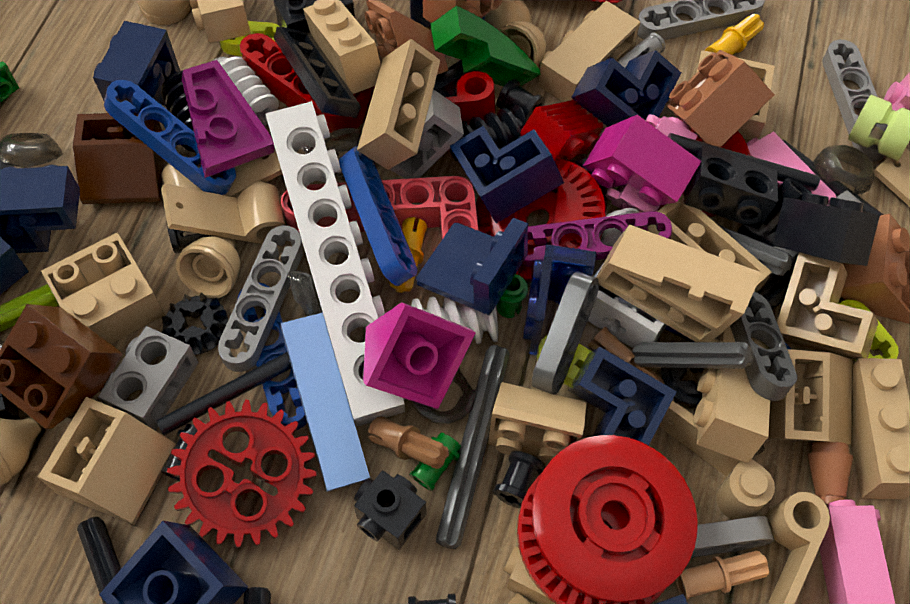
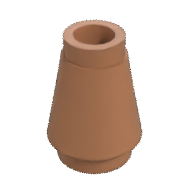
[807,442,854,507]

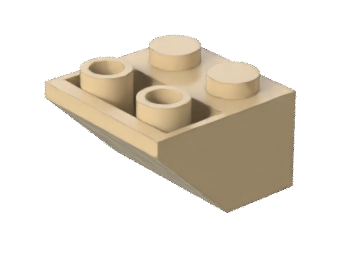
[41,232,165,344]
[767,349,853,445]
[488,382,587,464]
[38,397,176,525]

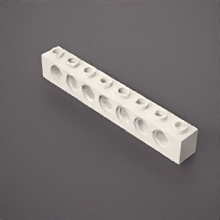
[265,101,405,427]

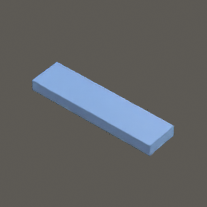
[280,312,370,492]

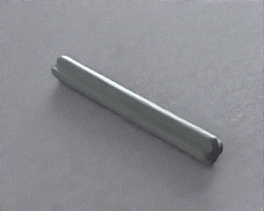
[436,345,510,549]

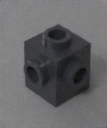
[354,470,427,550]

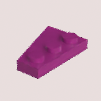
[182,60,275,178]

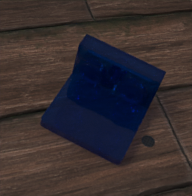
[523,244,596,355]

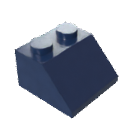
[99,521,248,604]

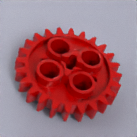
[167,399,316,548]

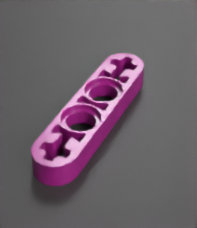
[522,211,672,268]

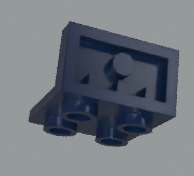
[416,218,528,316]

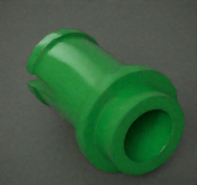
[496,274,528,318]
[409,432,461,491]

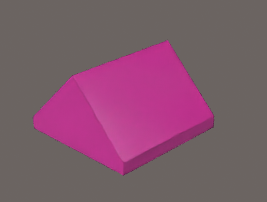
[363,302,476,409]

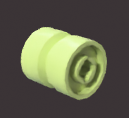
[848,94,910,161]

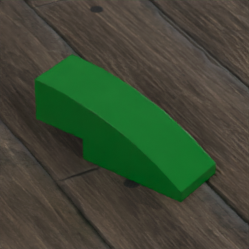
[431,5,541,87]

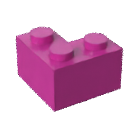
[583,115,701,206]

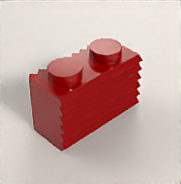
[520,100,604,162]

